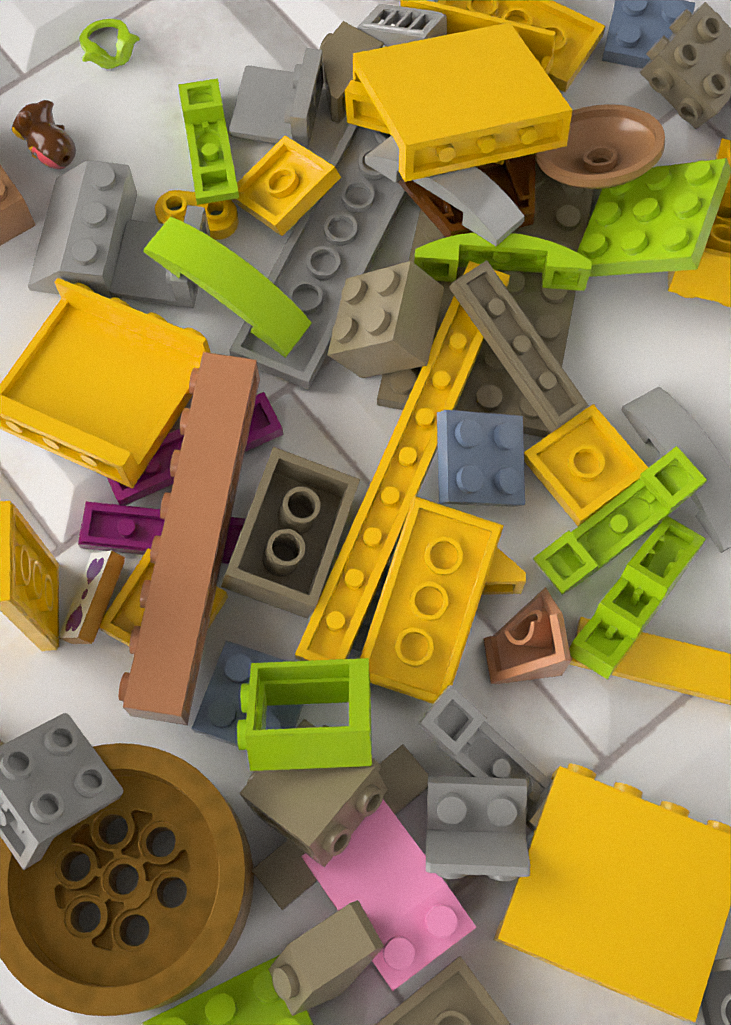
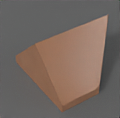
[483,587,571,684]

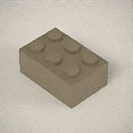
[221,447,360,619]

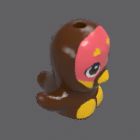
[12,100,76,169]

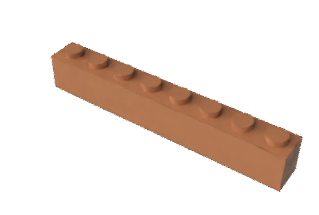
[118,352,260,726]

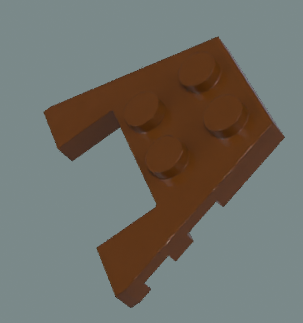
[398,153,536,237]

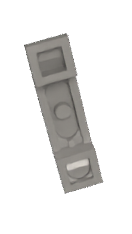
[365,135,524,246]
[621,387,731,553]
[418,685,552,831]

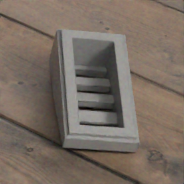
[357,4,447,47]

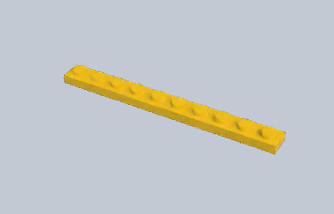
[295,261,510,661]

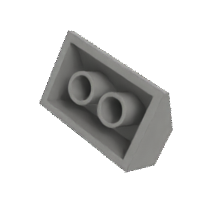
[28,160,137,299]

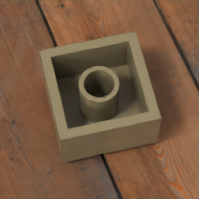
[327,261,444,378]

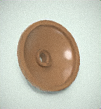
[536,104,665,189]

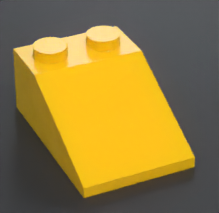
[668,206,731,307]

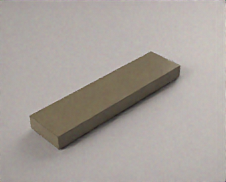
[449,261,589,433]
[252,744,429,911]

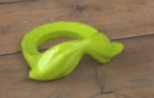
[79,19,140,69]

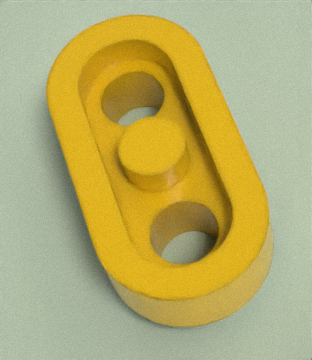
[155,190,239,240]

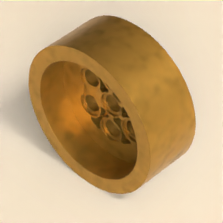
[0,743,254,1016]

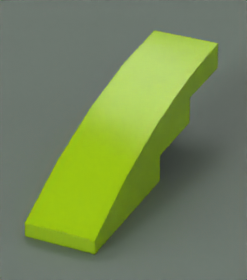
[569,516,706,680]

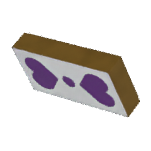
[58,550,125,644]

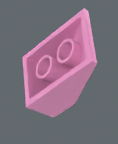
[301,800,476,991]

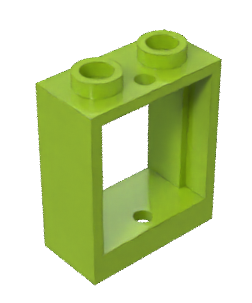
[237,658,372,771]

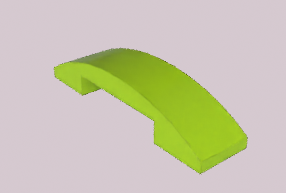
[178,78,239,205]
[143,216,312,358]
[414,233,592,291]
[533,446,707,595]

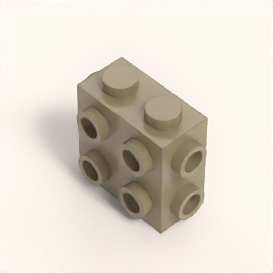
[639,2,731,129]
[239,719,388,867]

